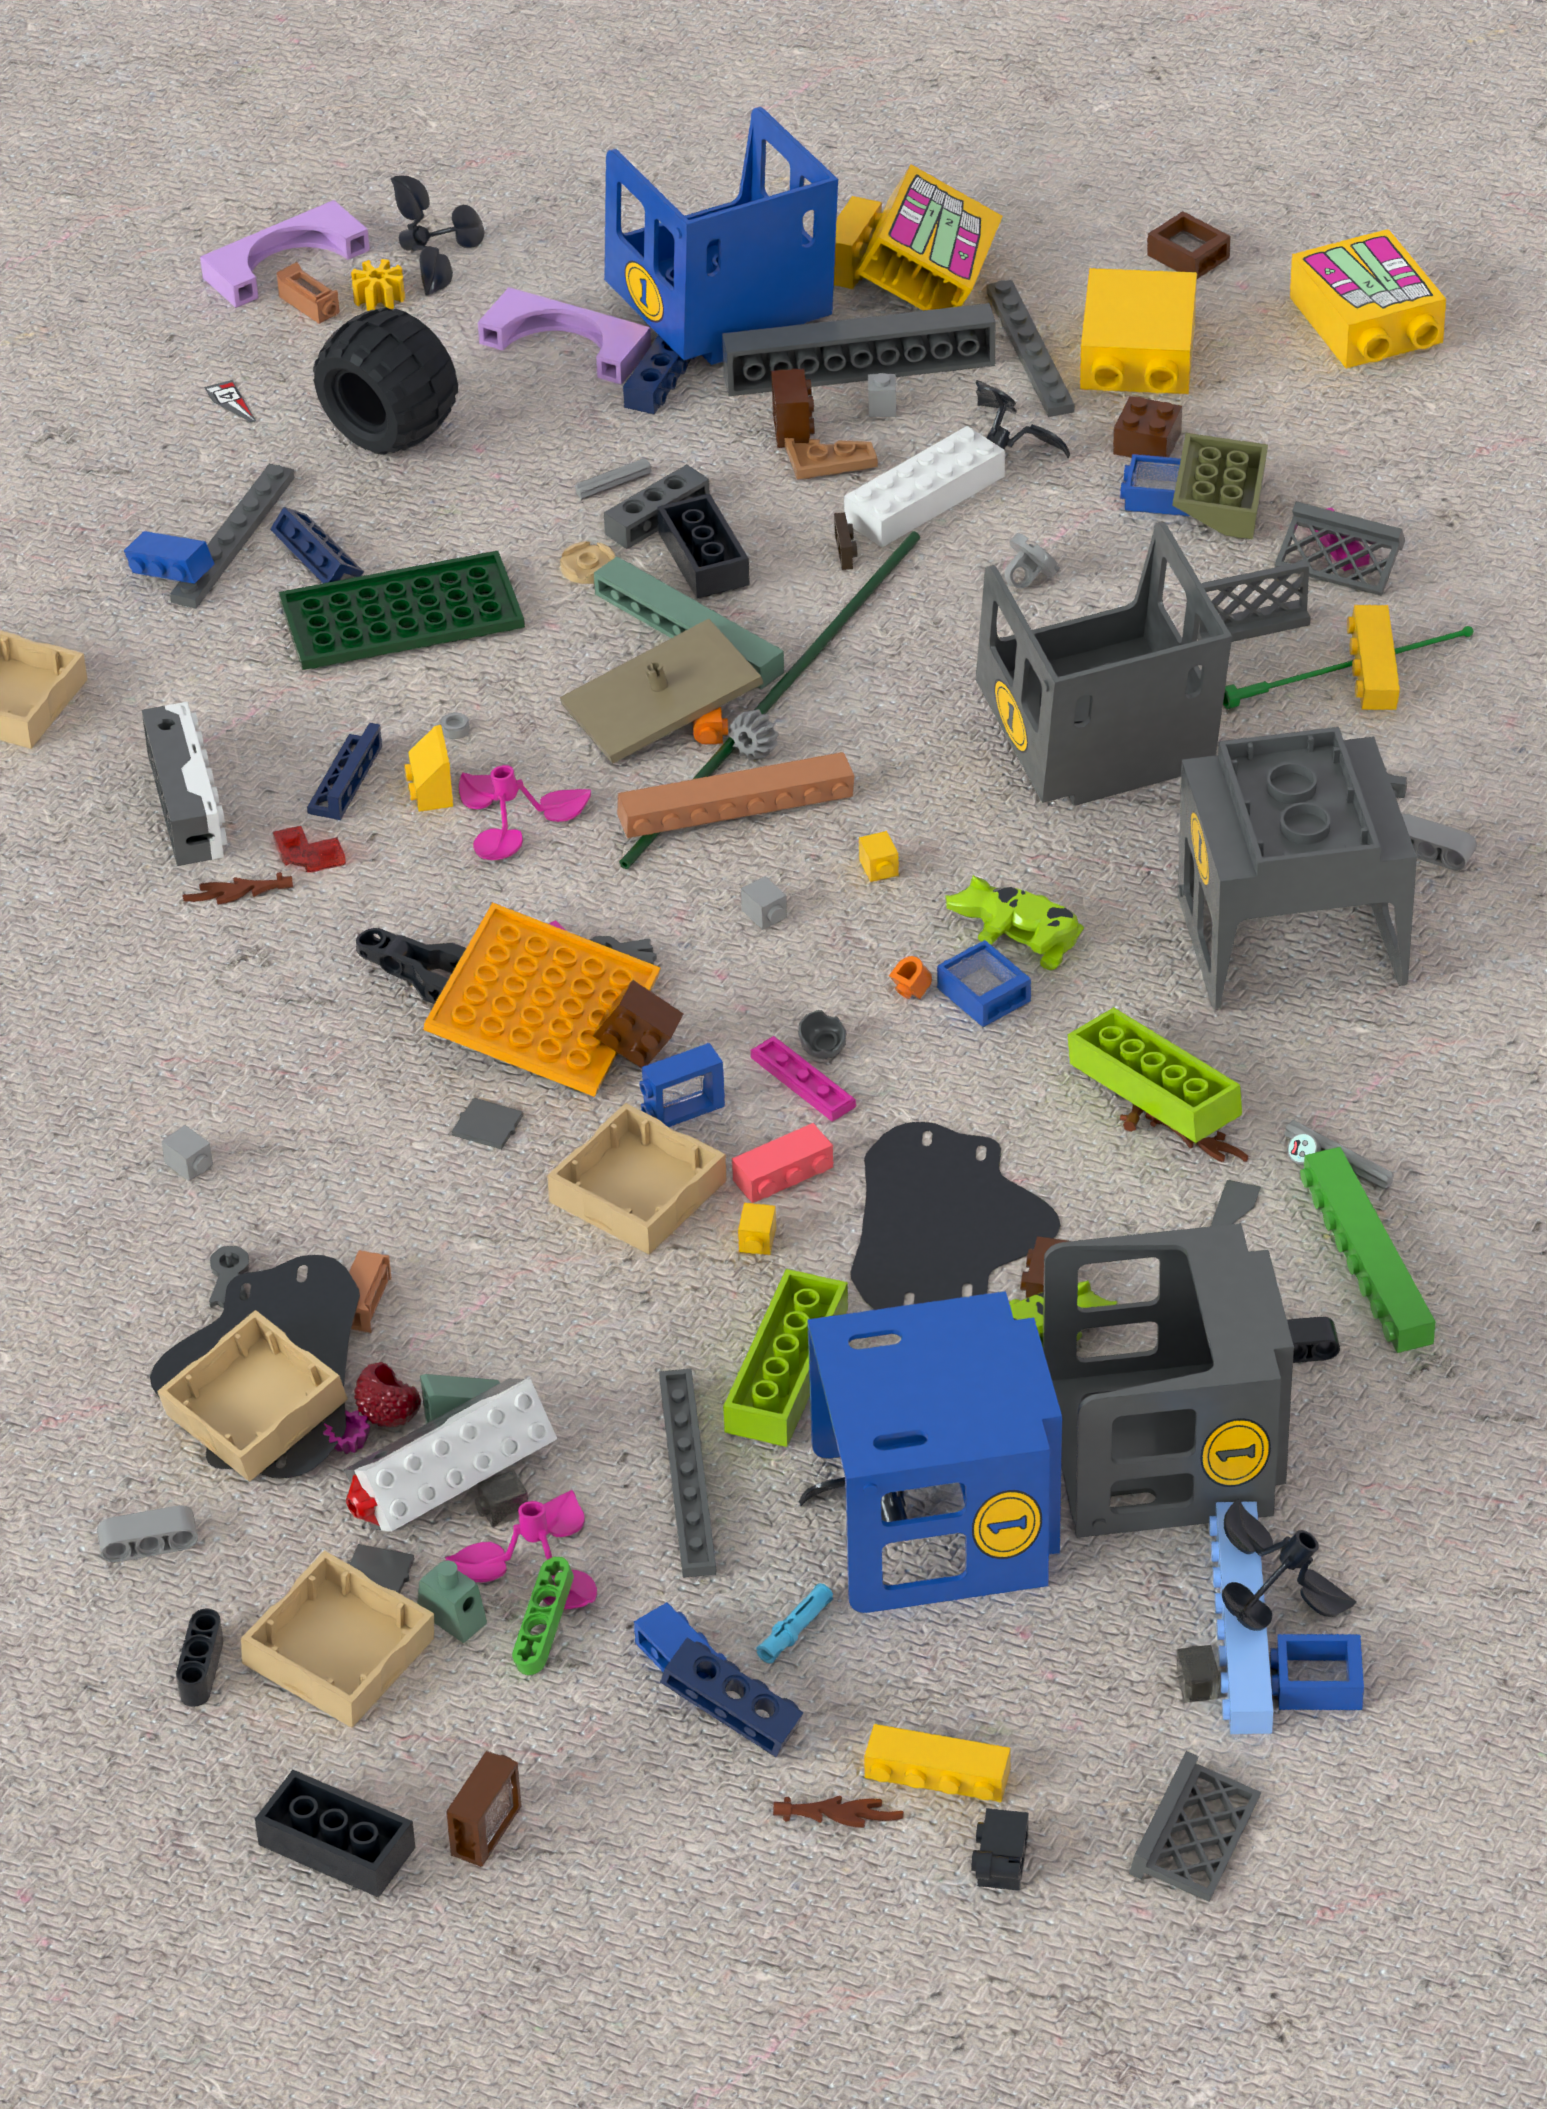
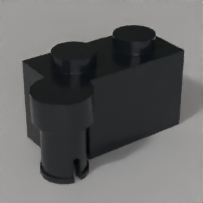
[971,1808,1029,1891]

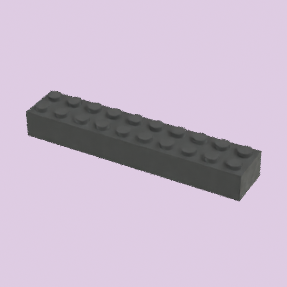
[722,303,996,397]

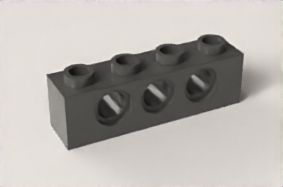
[604,464,710,549]

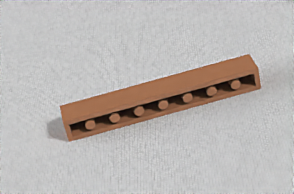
[617,752,854,838]

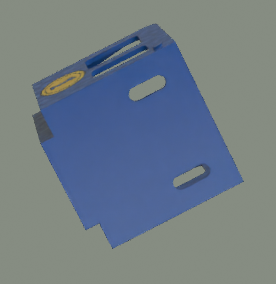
[604,107,838,365]
[808,1291,1062,1613]

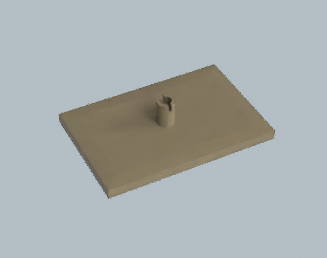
[560,619,763,764]

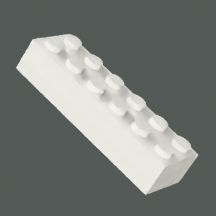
[844,426,1005,548]

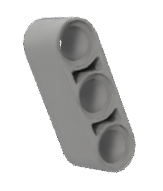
[1402,814,1477,870]
[97,1505,198,1562]

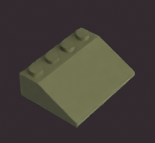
[1172,433,1268,539]

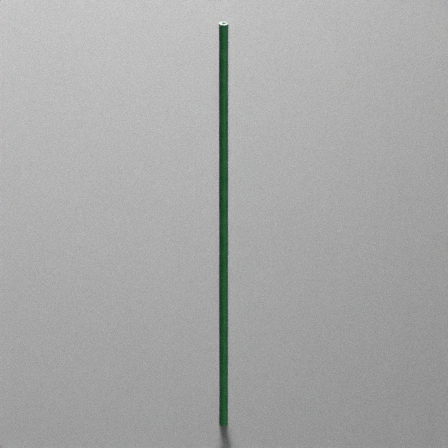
[619,531,920,869]

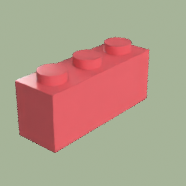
[732,1123,833,1203]

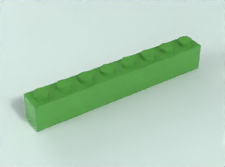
[1300,1147,1436,1353]

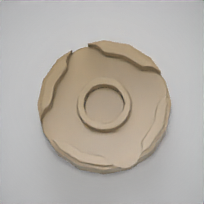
[560,541,615,584]

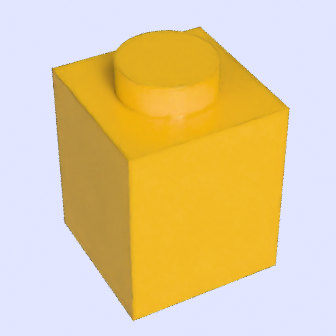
[859,831,899,882]
[738,1203,776,1255]

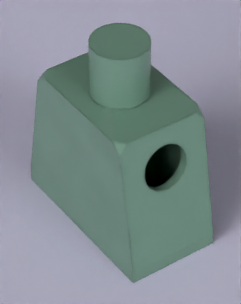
[417,1560,487,1643]

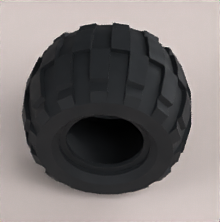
[313,307,458,455]

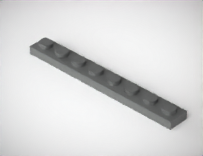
[986,280,1075,417]
[170,463,295,609]
[659,1368,716,1578]

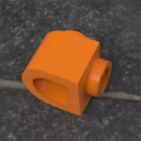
[693,707,728,745]
[889,956,932,999]

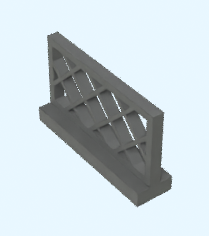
[1274,501,1405,596]
[1197,561,1311,642]
[1129,1751,1261,1902]

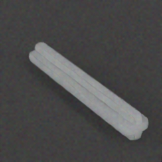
[1284,1120,1394,1189]

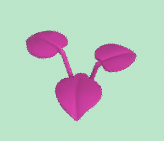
[459,765,591,860]
[445,1490,597,1609]

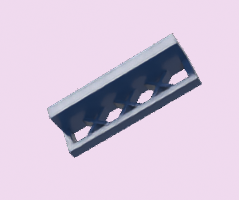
[270,507,364,583]
[307,722,382,820]

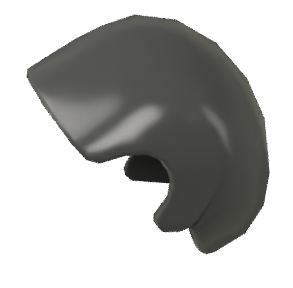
[798,1010,847,1059]

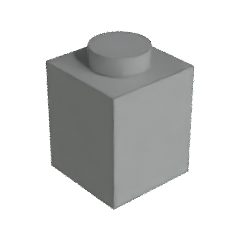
[868,373,896,417]
[741,876,787,930]
[162,1125,213,1181]

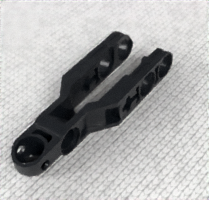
[356,928,466,1004]

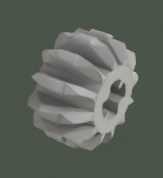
[729,709,779,761]

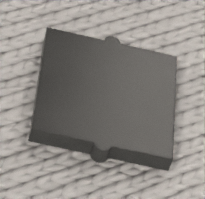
[452,1098,523,1150]
[347,1544,415,1594]

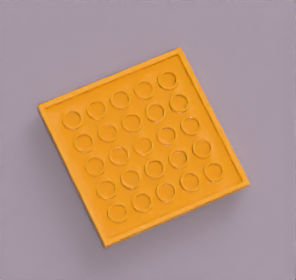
[423,902,661,1097]

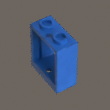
[1270,1634,1364,1710]

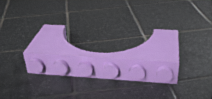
[200,200,370,308]
[478,287,651,384]

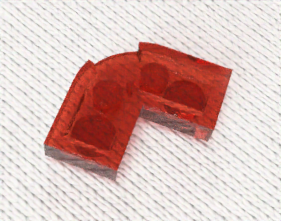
[273,825,346,872]

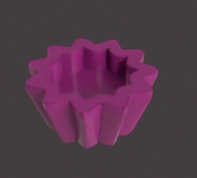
[323,1410,370,1454]

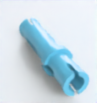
[756,1583,834,1664]

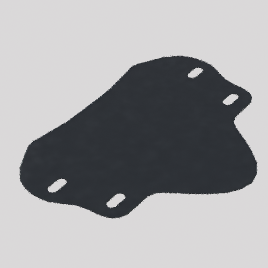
[850,1122,1061,1310]
[150,1255,360,1478]

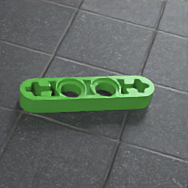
[512,1556,574,1675]

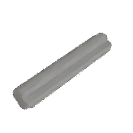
[575,458,651,499]

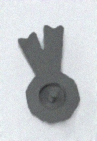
[590,936,657,965]
[209,1246,249,1308]

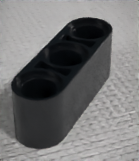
[1287,1317,1340,1363]
[176,1608,223,1707]

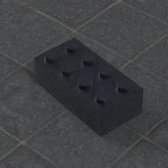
[657,494,750,598]
[255,1770,416,1898]

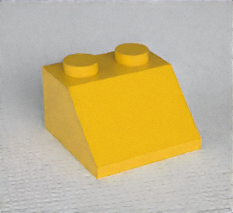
[404,725,453,812]

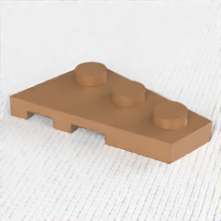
[785,438,878,480]

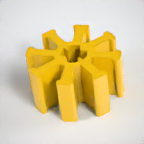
[351,259,405,311]

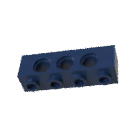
[623,335,696,414]
[660,1637,804,1758]

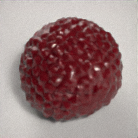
[354,1362,421,1428]

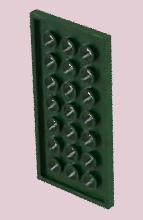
[278,550,525,670]

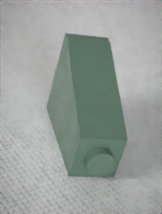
[420,1374,500,1424]

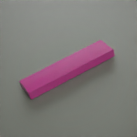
[750,1036,856,1122]

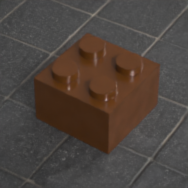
[771,368,815,448]
[1113,396,1182,458]
[593,980,684,1068]

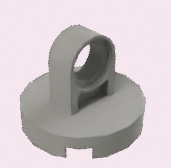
[1004,533,1060,588]

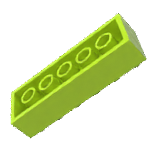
[1067,1007,1242,1143]
[723,1269,848,1447]

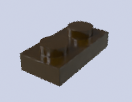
[834,512,858,570]

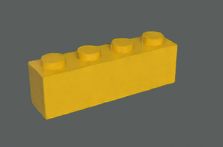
[1346,605,1400,710]
[864,1724,1011,1802]

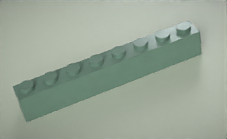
[594,557,784,689]

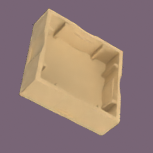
[0,630,87,749]
[547,1103,727,1255]
[157,1310,348,1482]
[241,1550,434,1728]

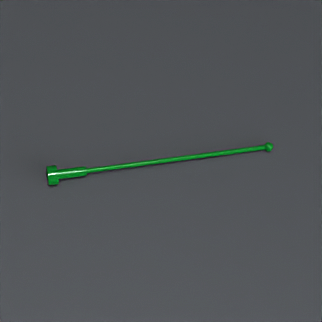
[1223,626,1474,709]

